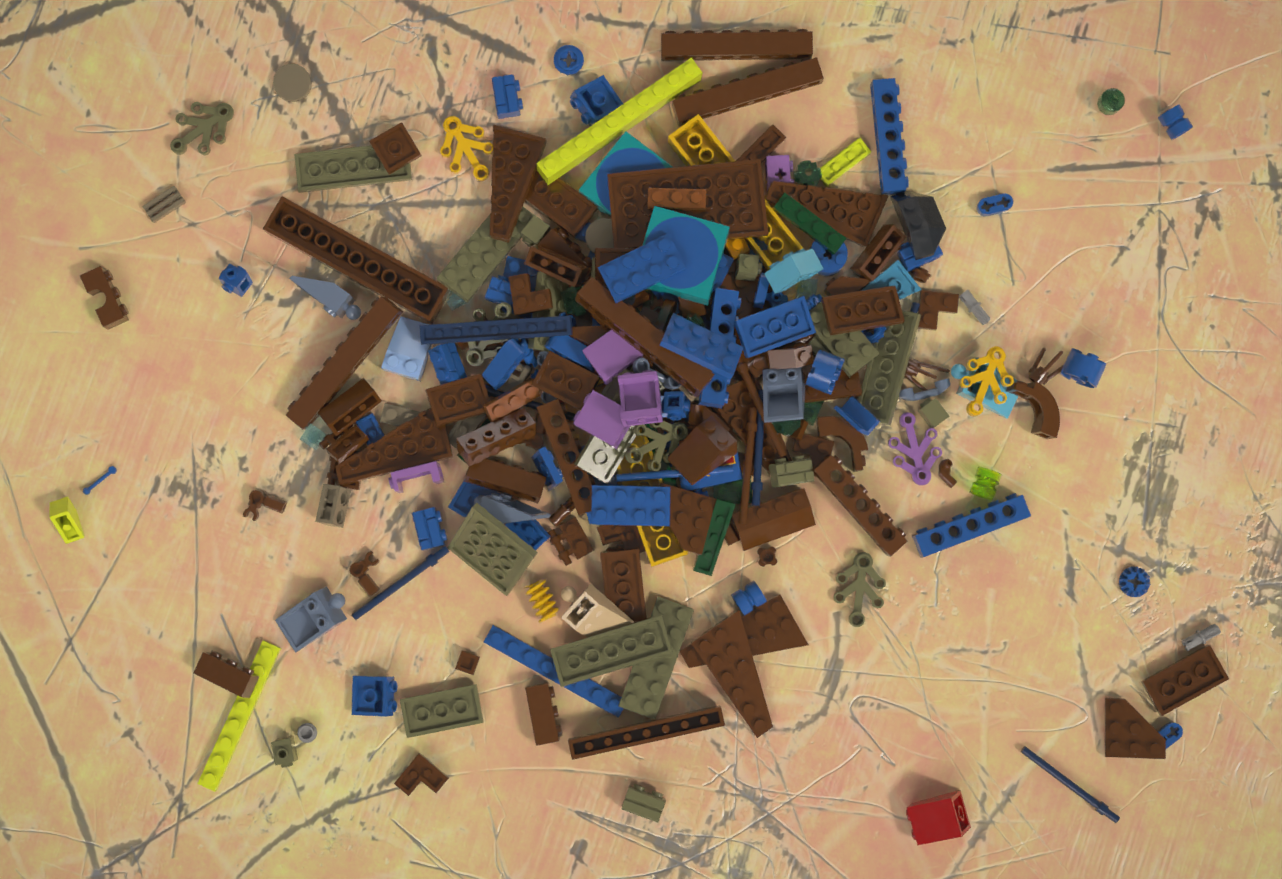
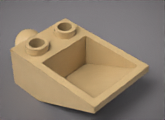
[561,584,634,637]

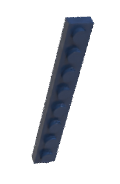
[419,316,573,345]

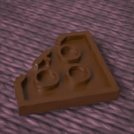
[659,483,716,555]
[1105,698,1166,759]

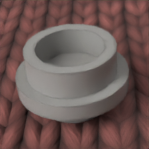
[297,723,317,743]

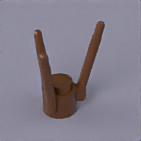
[1028,348,1064,385]
[904,358,950,391]

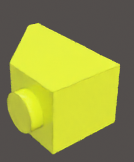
[49,496,84,544]

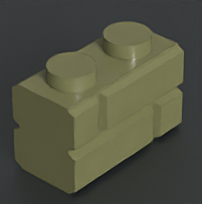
[769,455,814,488]
[621,784,666,823]

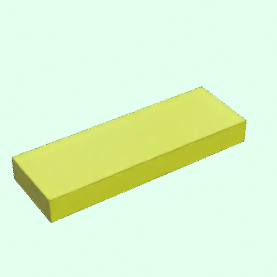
[815,138,871,187]

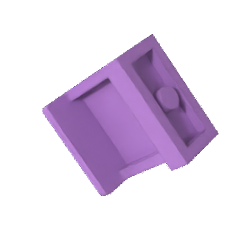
[582,330,643,385]
[618,370,663,427]
[573,390,630,450]
[389,461,444,493]

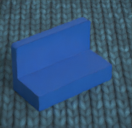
[834,396,880,436]

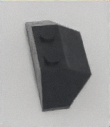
[890,191,946,260]

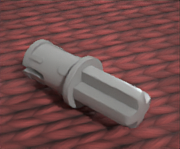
[959,290,990,325]
[1181,624,1221,651]

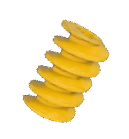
[524,579,559,623]

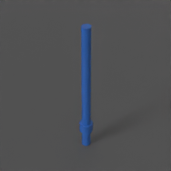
[616,465,733,482]

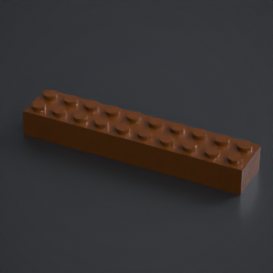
[263,196,451,324]

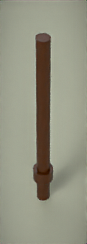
[736,356,787,458]
[739,408,758,524]

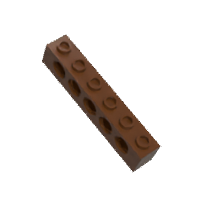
[537,399,596,516]
[812,455,908,557]

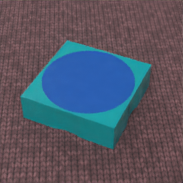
[579,131,673,217]
[642,206,730,306]

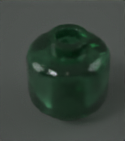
[1097,88,1125,115]

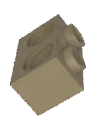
[315,484,351,528]

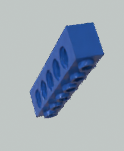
[870,78,909,195]
[698,288,741,408]
[912,493,1031,558]

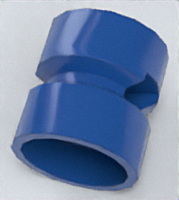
[1158,104,1193,140]
[731,580,767,616]

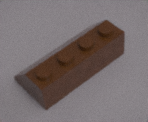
[731,488,816,551]

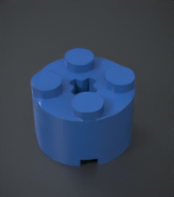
[809,241,848,277]
[1060,348,1106,388]
[805,350,845,395]

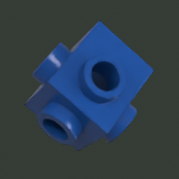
[219,264,253,297]
[663,391,690,420]

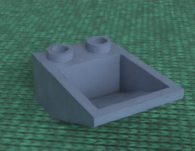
[289,276,361,320]
[763,367,805,423]
[474,492,550,523]
[275,586,347,653]

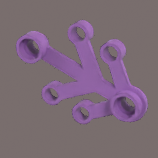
[888,412,942,485]

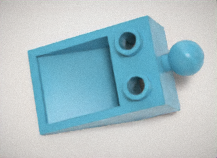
[951,358,1018,419]

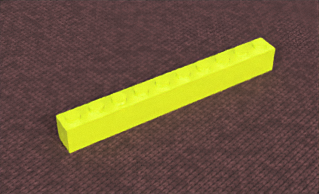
[537,58,703,185]

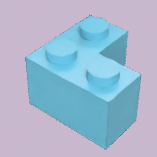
[764,248,824,294]

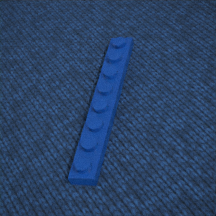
[484,625,624,718]

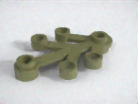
[170,102,234,156]
[466,302,512,366]
[625,421,688,471]
[833,552,886,627]

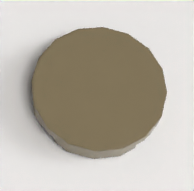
[273,64,312,102]
[585,218,614,254]

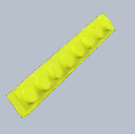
[197,640,282,792]

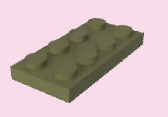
[528,272,569,352]
[809,295,880,378]
[400,684,484,738]

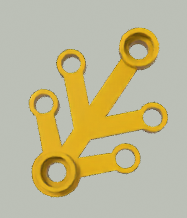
[440,116,493,181]
[959,346,1014,417]

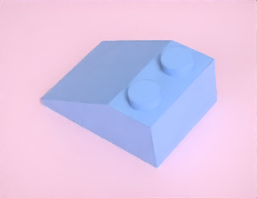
[381,316,432,382]

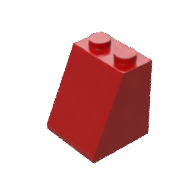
[906,790,971,846]

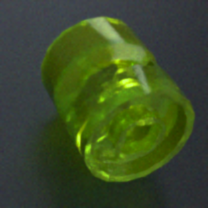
[969,467,1002,500]

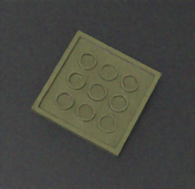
[447,503,538,596]

